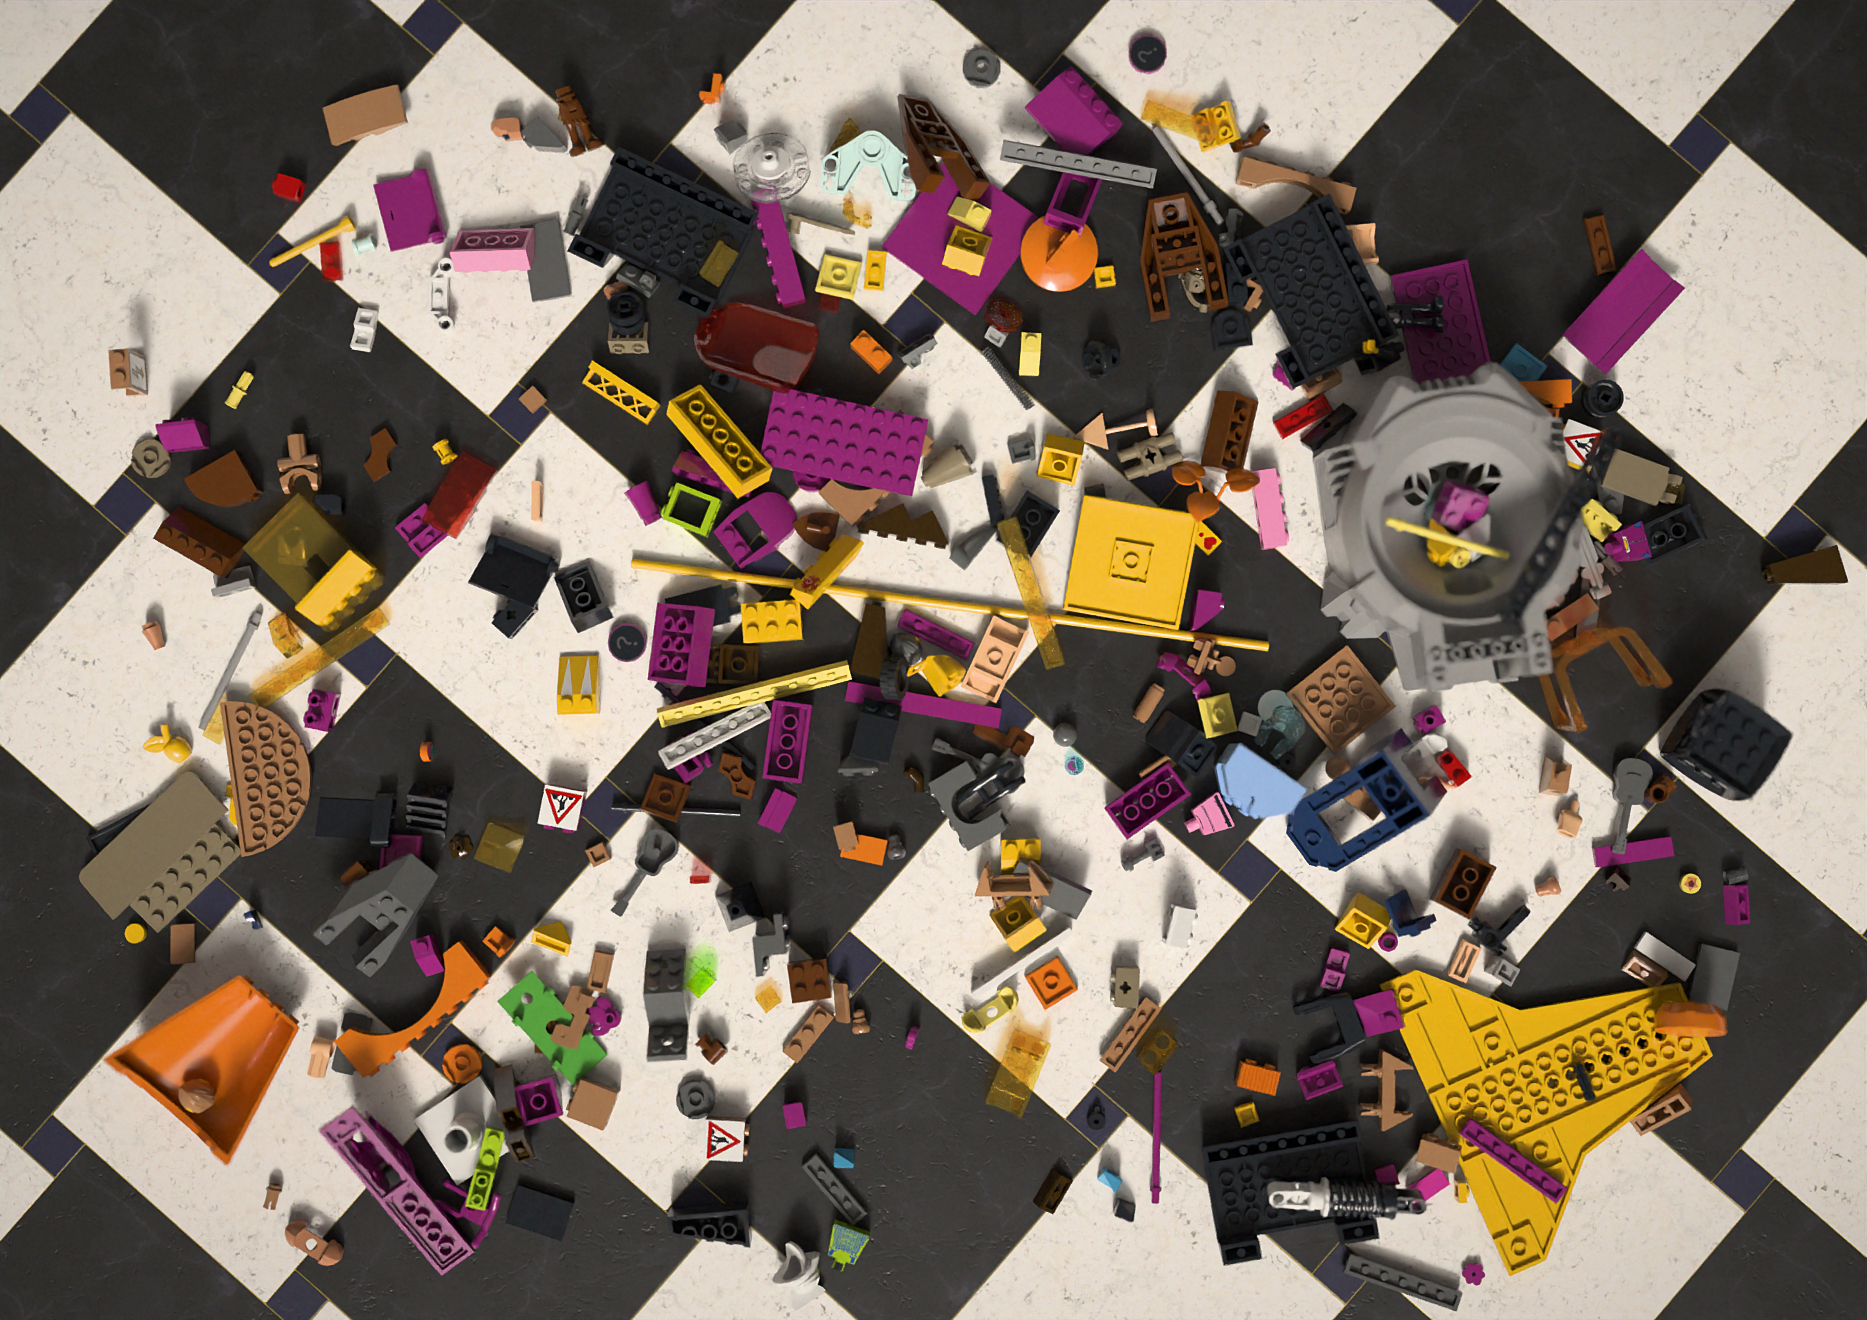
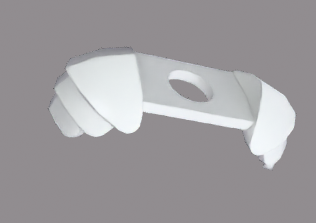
[1401,732,1447,773]

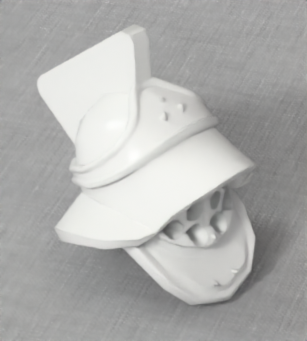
[772,1241,825,1311]

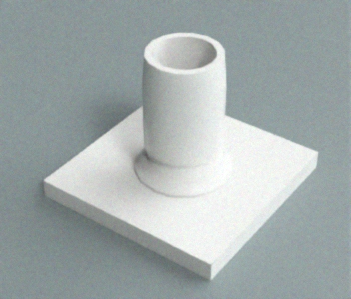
[414,1075,509,1185]

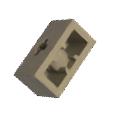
[1110,966,1140,1008]

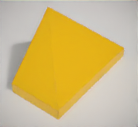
[531,921,572,957]

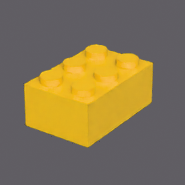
[741,600,804,644]

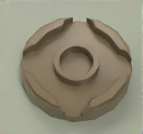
[131,439,171,478]

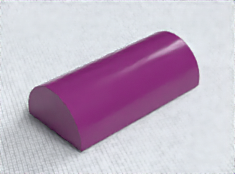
[1104,763,1191,840]

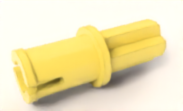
[224,371,254,409]

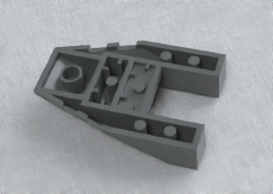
[309,852,439,977]

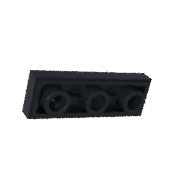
[1300,402,1357,453]

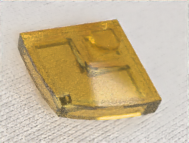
[474,823,525,873]

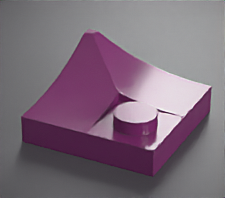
[1352,988,1406,1037]

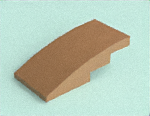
[323,85,408,146]

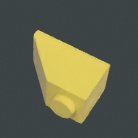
[948,197,991,233]
[1019,332,1041,376]

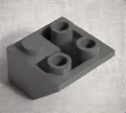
[838,753,879,776]

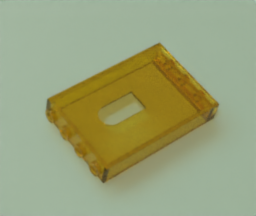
[243,493,385,632]

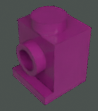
[1412,705,1447,734]

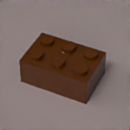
[1430,847,1497,920]

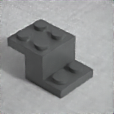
[752,911,791,977]

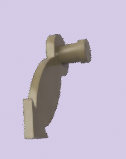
[787,212,856,235]

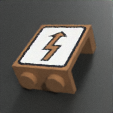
[108,348,148,397]

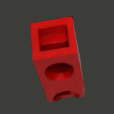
[1435,749,1472,789]

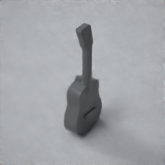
[932,738,1025,794]
[1611,758,1653,854]
[611,829,680,917]

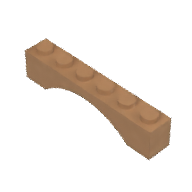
[1235,156,1356,215]

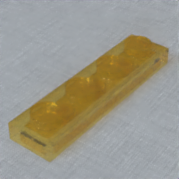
[1141,100,1220,146]

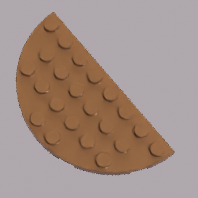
[220,701,312,857]

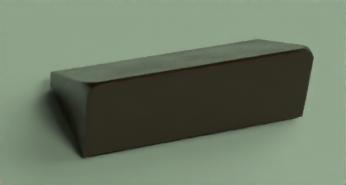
[1033,1169,1073,1214]

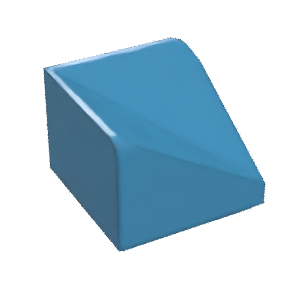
[834,1148,855,1168]
[1097,1167,1122,1193]

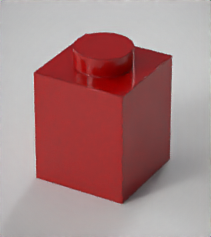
[272,173,306,203]

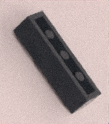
[981,474,1005,525]

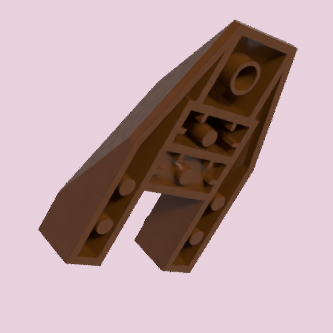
[897,94,990,200]
[1140,192,1228,322]

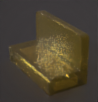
[699,240,739,287]

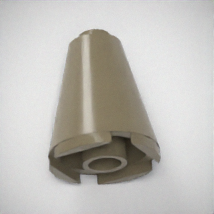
[920,439,977,488]

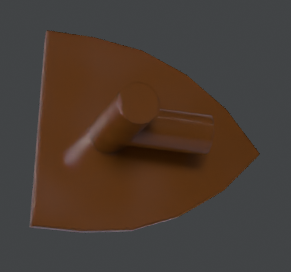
[792,512,840,552]

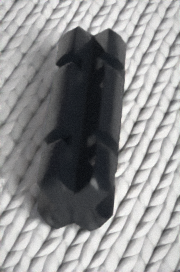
[1572,1062,1596,1101]

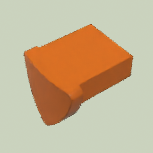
[483,926,515,958]

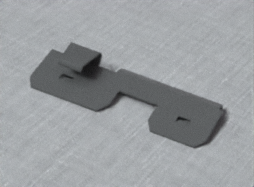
[331,1012,373,1075]

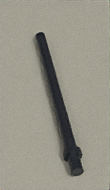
[654,682,756,771]
[611,802,741,817]

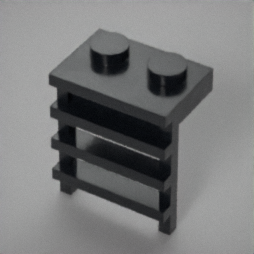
[405,782,453,840]

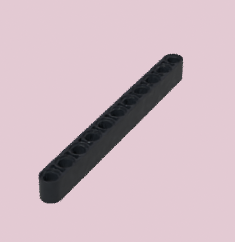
[1499,425,1625,623]

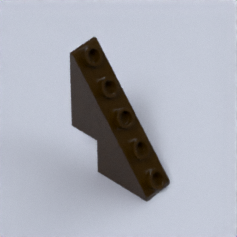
[857,503,949,549]
[493,1064,535,1163]

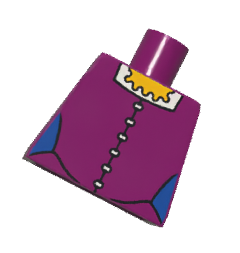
[1604,521,1652,562]

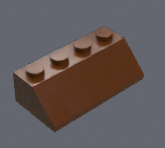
[1200,390,1259,474]
[153,507,247,578]

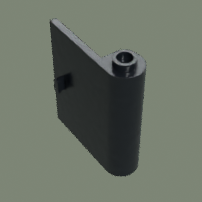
[468,532,560,610]

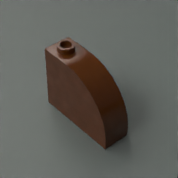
[184,450,264,507]

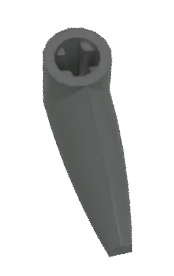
[949,526,999,571]

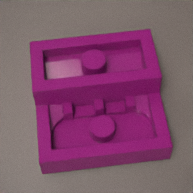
[395,502,451,558]

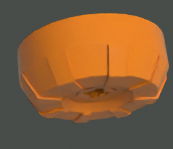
[1654,1002,1727,1037]

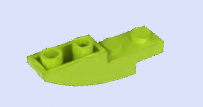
[465,1126,504,1211]

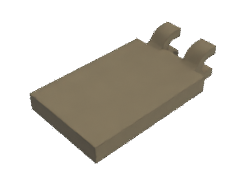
[1600,449,1683,505]

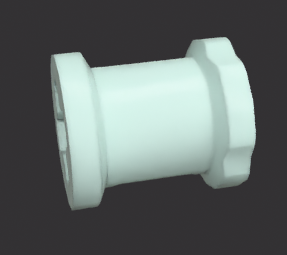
[352,234,377,256]

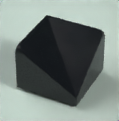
[1113,1198,1136,1223]

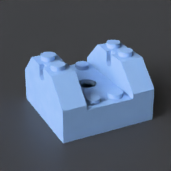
[1214,744,1307,819]

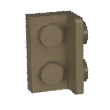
[608,322,649,354]

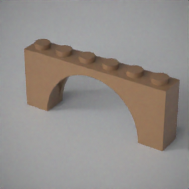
[818,410,934,527]

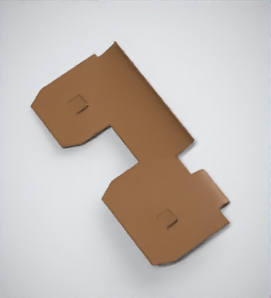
[550,985,595,1050]

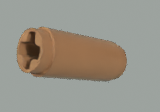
[1133,683,1165,723]

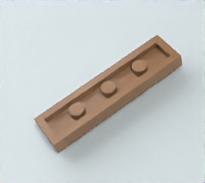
[1099,997,1161,1073]

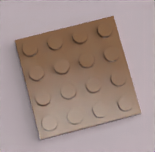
[1285,645,1396,755]

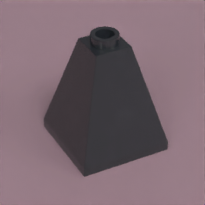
[715,881,766,932]

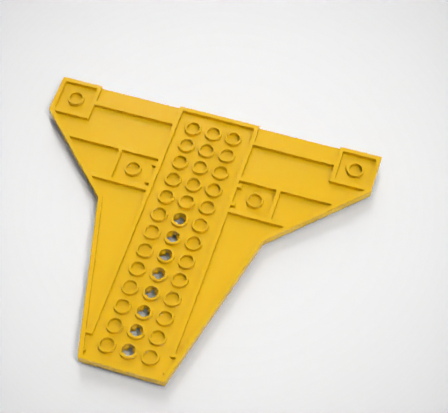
[1380,969,1713,1276]

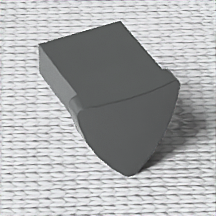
[1007,438,1036,464]

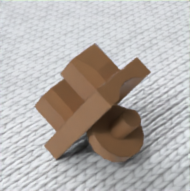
[1187,638,1222,675]

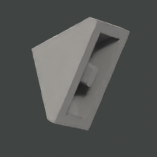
[1484,955,1520,987]

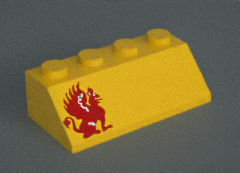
[790,534,864,609]

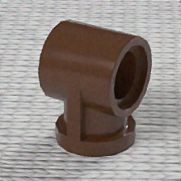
[1644,774,1677,803]
[695,1031,728,1065]

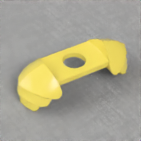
[961,986,1019,1033]

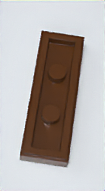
[1583,214,1617,276]

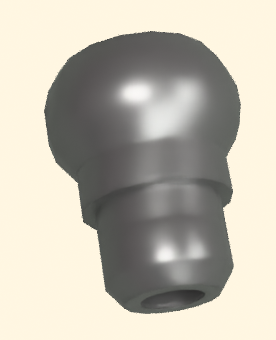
[887,834,906,860]

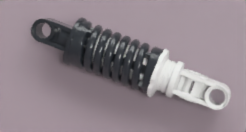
[1267,1178,1427,1220]

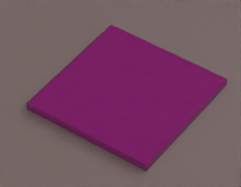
[882,163,1040,316]

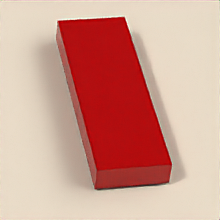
[1273,394,1334,440]

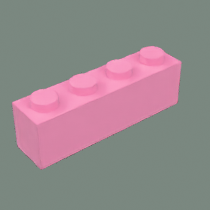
[1252,468,1289,550]

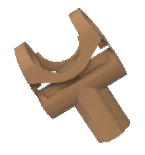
[277,434,322,494]

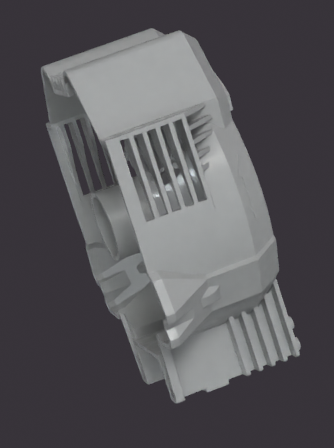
[1312,363,1583,693]

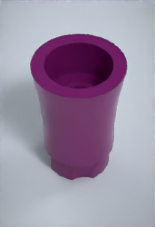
[624,481,663,526]

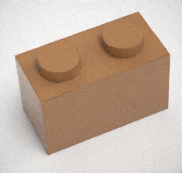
[1416,1133,1462,1174]

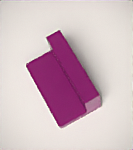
[758,788,797,833]

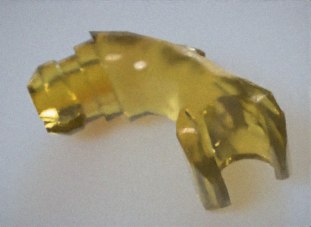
[842,201,872,229]

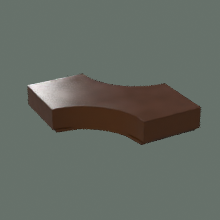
[363,428,397,482]
[718,751,757,800]

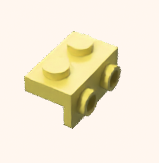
[1582,499,1622,542]

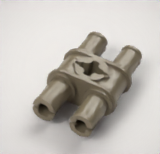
[1117,432,1183,481]

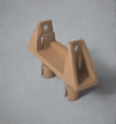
[975,860,1054,910]
[1359,1049,1413,1131]

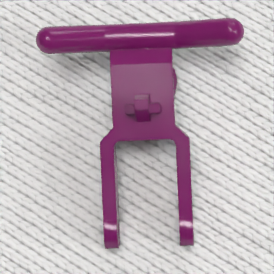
[434,1180,501,1248]

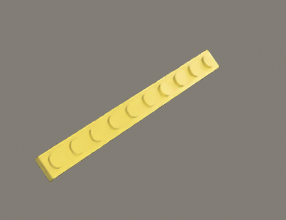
[656,660,852,728]

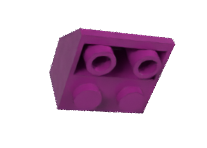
[155,417,210,453]

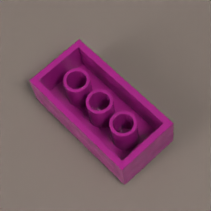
[762,700,813,783]

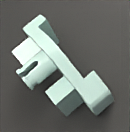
[820,130,917,202]

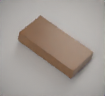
[586,950,615,993]

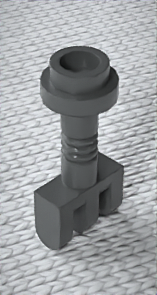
[1121,838,1165,872]

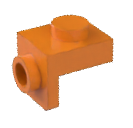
[699,73,726,104]

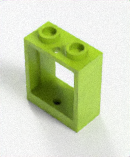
[661,483,722,538]

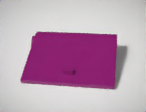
[373,168,447,252]

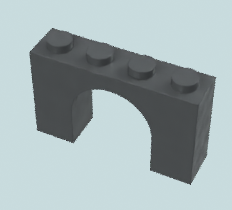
[928,758,1011,851]

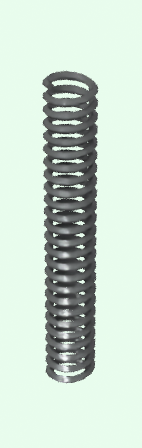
[981,346,1035,410]

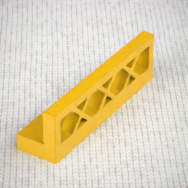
[582,361,660,425]

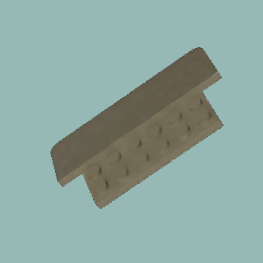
[79,771,241,933]

